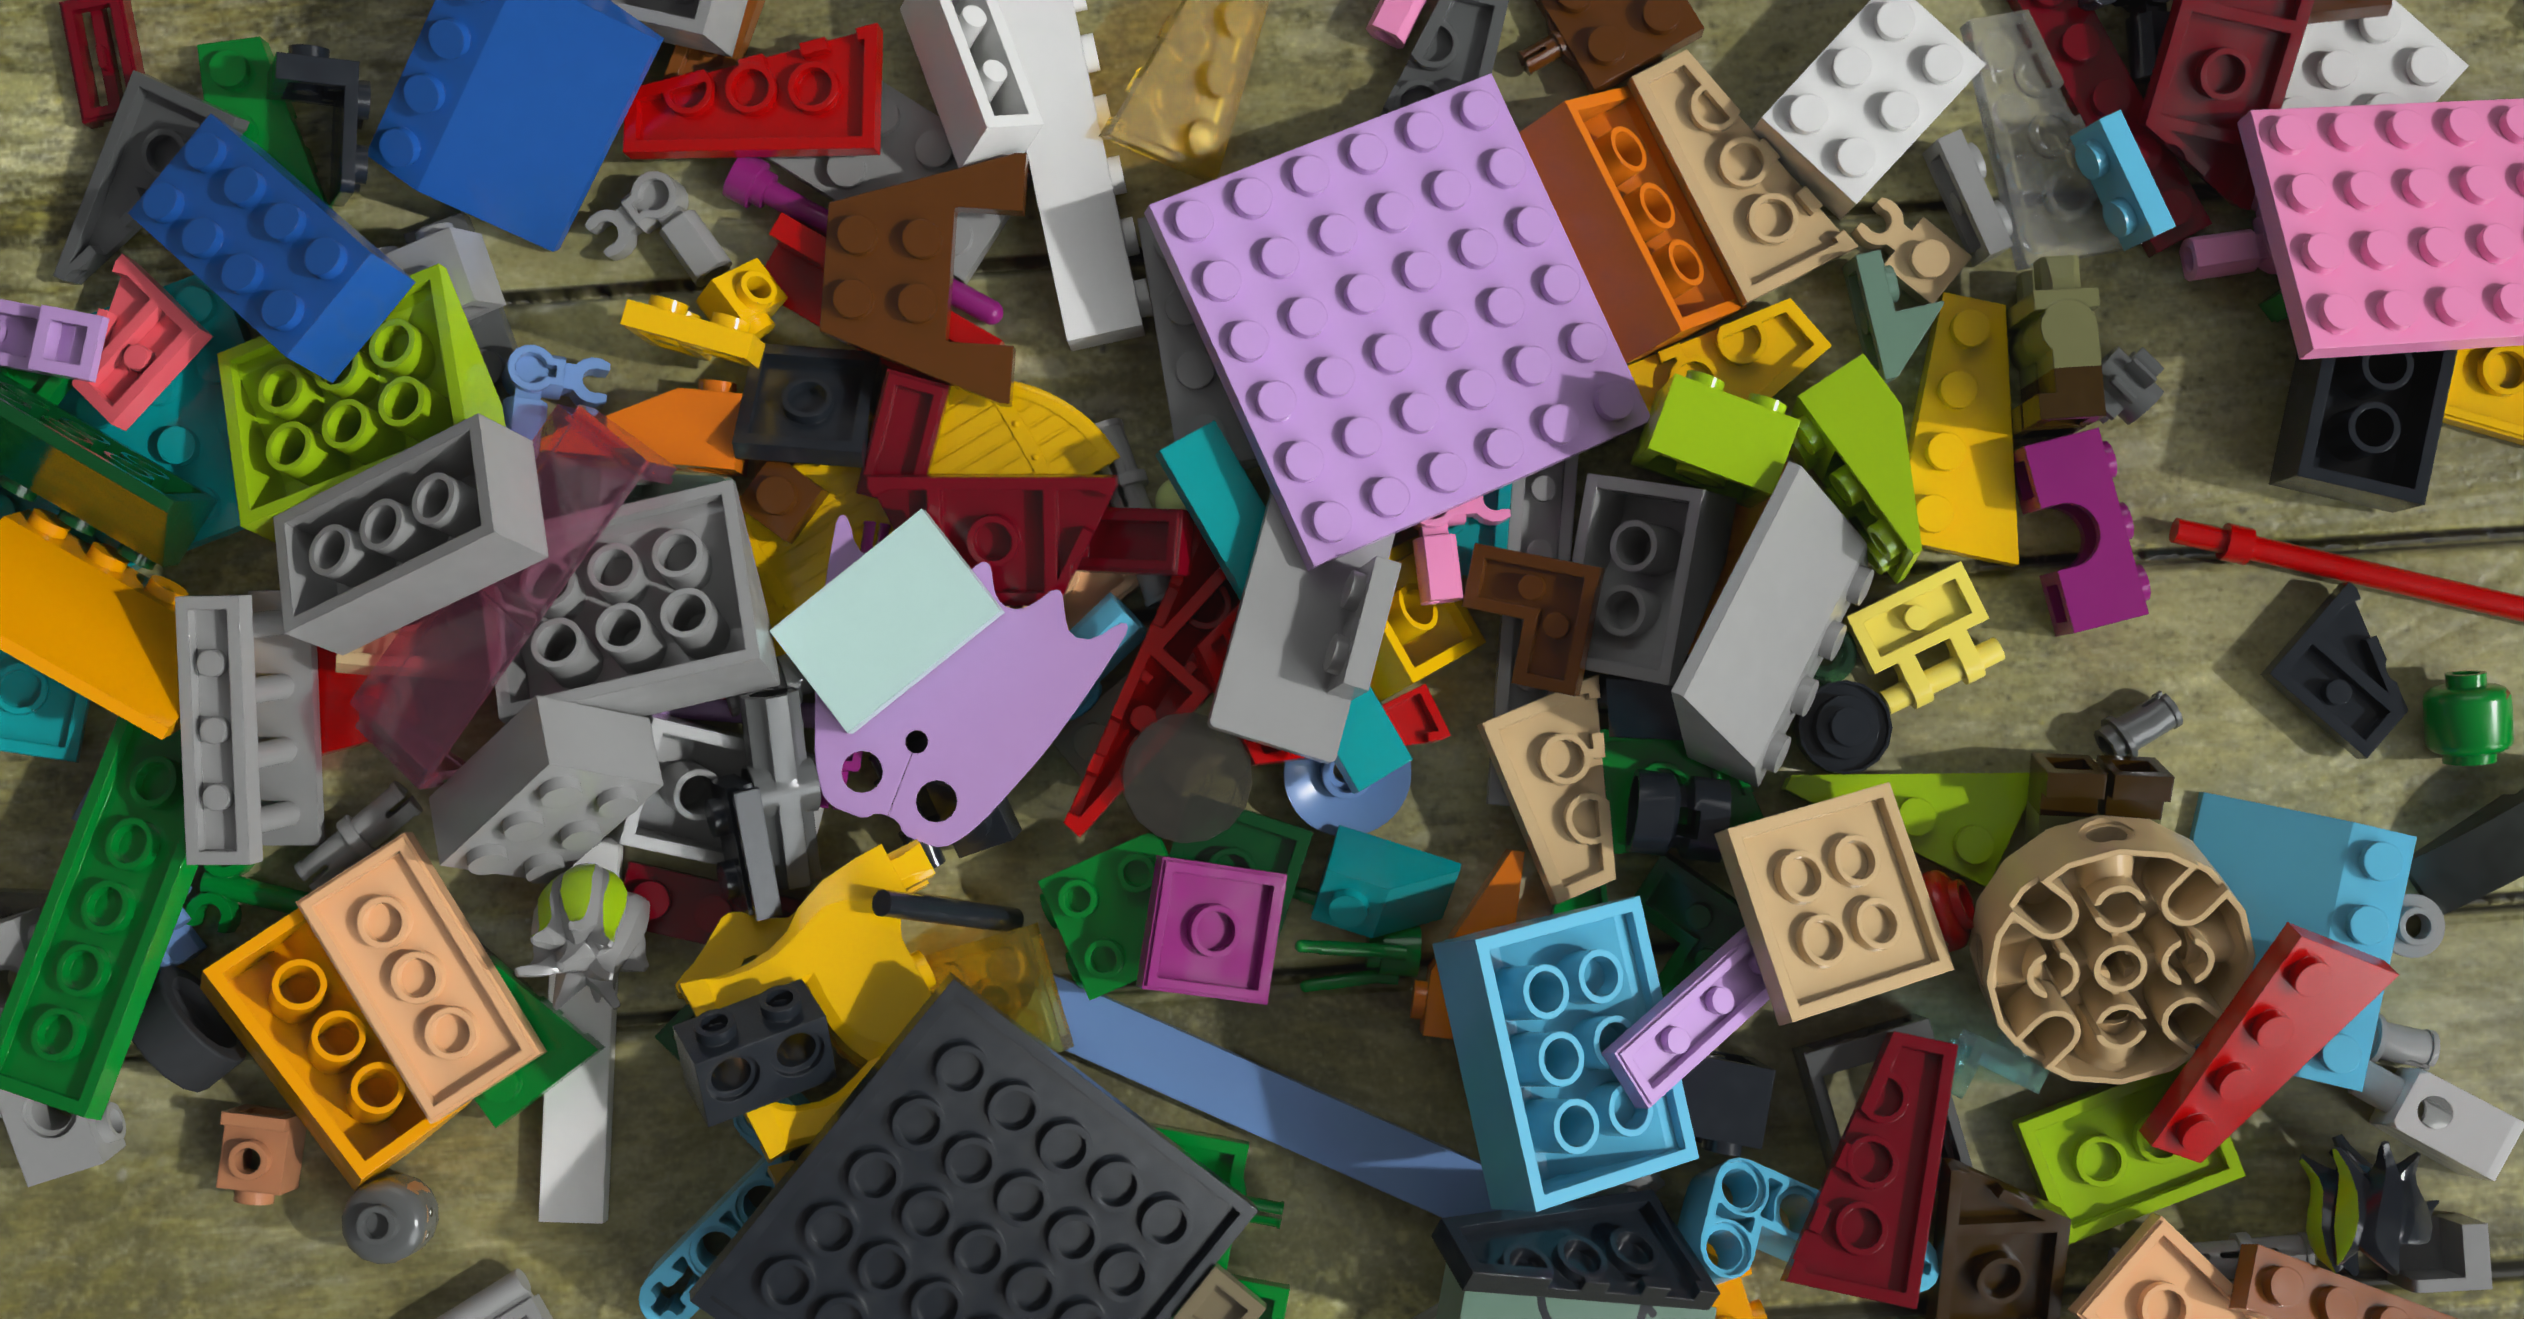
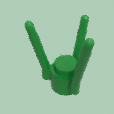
[1292,886,1422,992]

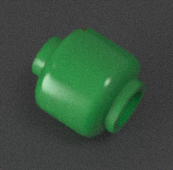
[2422,670,2514,766]

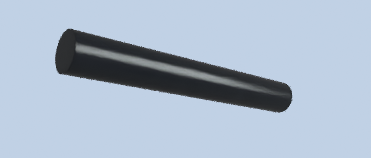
[872,890,1024,933]

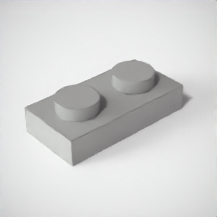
[1922,129,2013,268]

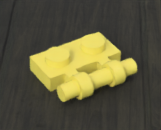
[1842,561,2005,715]

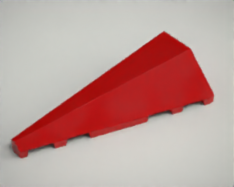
[1063,525,1240,838]

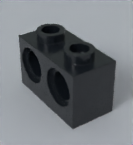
[672,978,837,1128]

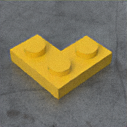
[620,294,766,369]

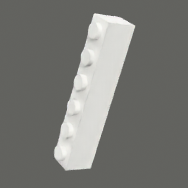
[998,0,1153,351]

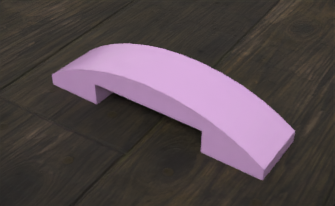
[0,299,109,383]

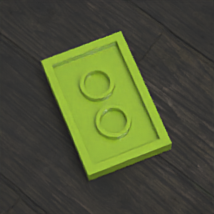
[2011,1059,2246,1245]

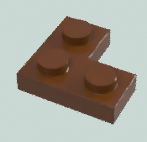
[1462,543,1605,696]

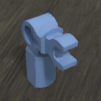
[502,345,611,471]

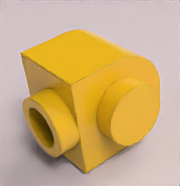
[696,258,788,340]

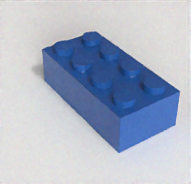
[128,113,415,383]

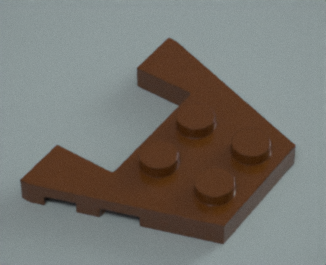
[820,153,1029,407]

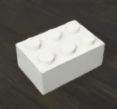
[1752,0,1986,220]

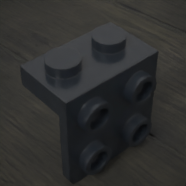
[266,44,371,206]

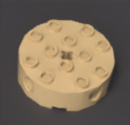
[1968,815,2256,1085]

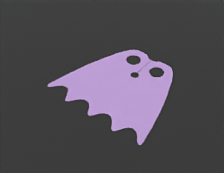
[815,515,1128,847]

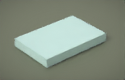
[769,509,1005,734]

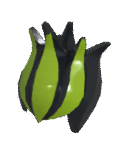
[2299,1134,2440,1276]

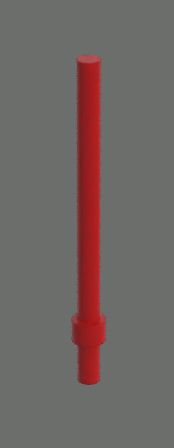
[2169,518,2524,622]

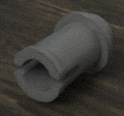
[2094,690,2183,757]

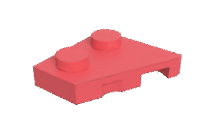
[71,254,213,431]

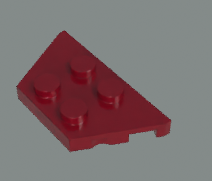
[2137,0,2315,210]
[867,474,1118,606]

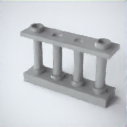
[175,590,325,865]

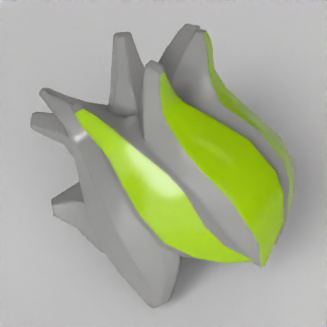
[515,863,650,1010]

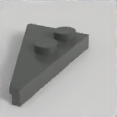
[53,70,250,285]

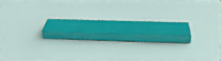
[1155,420,1413,794]

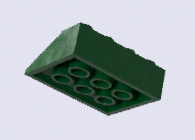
[0,372,218,570]

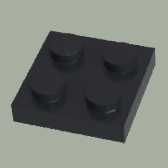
[732,343,882,468]

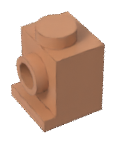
[216,1104,307,1205]

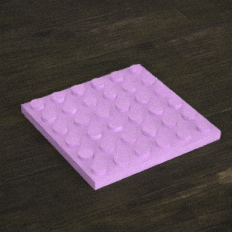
[1144,73,1650,571]

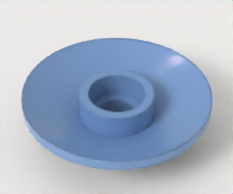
[1283,759,1411,835]

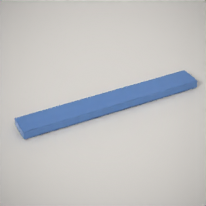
[1021,969,1498,1218]

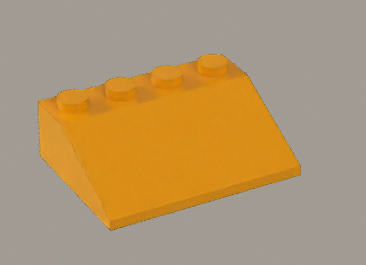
[0,508,188,740]

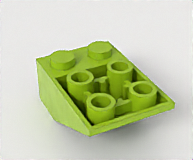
[1789,353,1922,584]

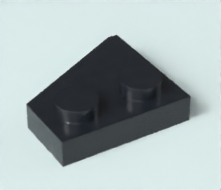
[2260,582,2409,759]

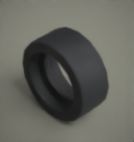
[132,965,247,1093]

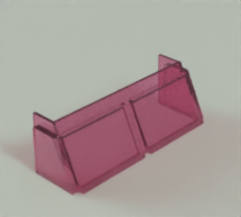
[350,404,677,790]

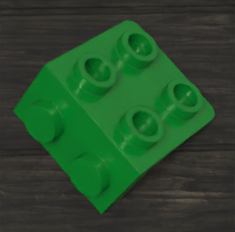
[1038,832,1169,1001]

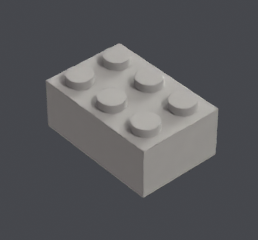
[429,695,664,884]

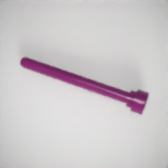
[722,157,1004,325]

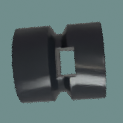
[1625,769,1732,863]

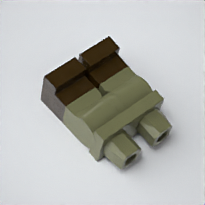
[2006,255,2106,439]
[2024,753,2175,845]

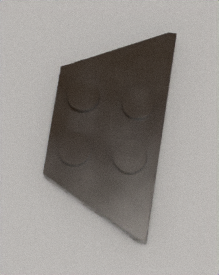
[1926,1158,2071,1319]

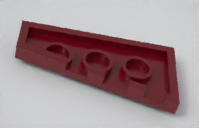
[1780,1031,1958,1309]

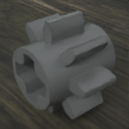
[2099,346,2164,425]

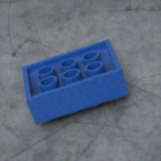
[368,0,664,252]

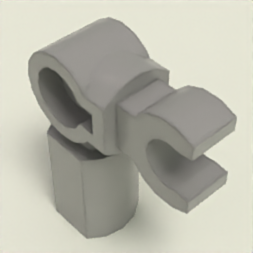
[585,171,732,287]

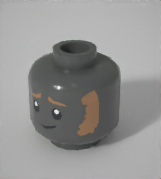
[342,1174,439,1264]

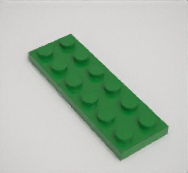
[0,716,198,1120]

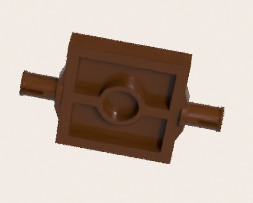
[1517,0,1704,94]

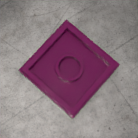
[1136,855,1287,1005]

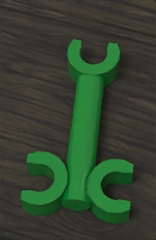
[185,864,309,933]

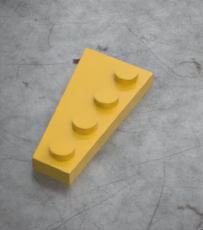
[1908,292,2019,567]

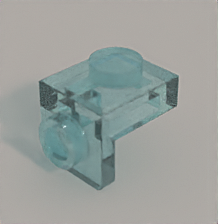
[1948,1029,2050,1099]

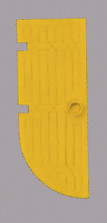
[739,381,1121,657]

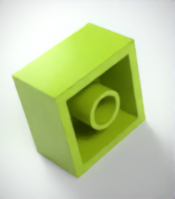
[1630,370,1801,509]

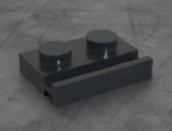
[705,773,783,921]

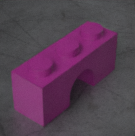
[2013,427,2151,637]

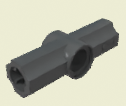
[739,687,822,890]

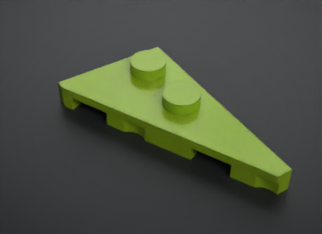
[1781,772,2030,887]

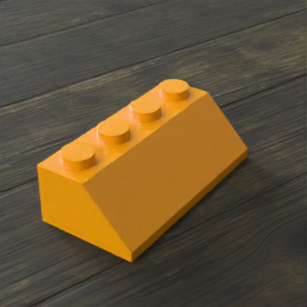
[200,908,472,1192]

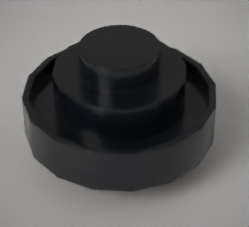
[1794,680,1893,775]

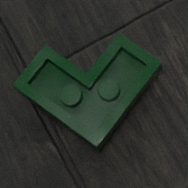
[1634,852,1745,998]

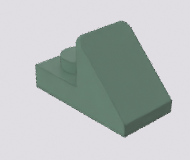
[1842,250,1944,384]

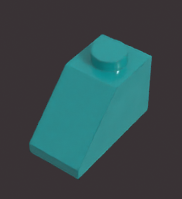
[1310,825,1462,938]

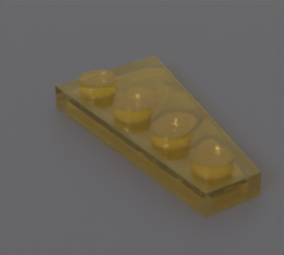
[1099,0,1270,182]

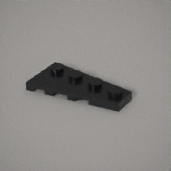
[1431,1189,1720,1310]

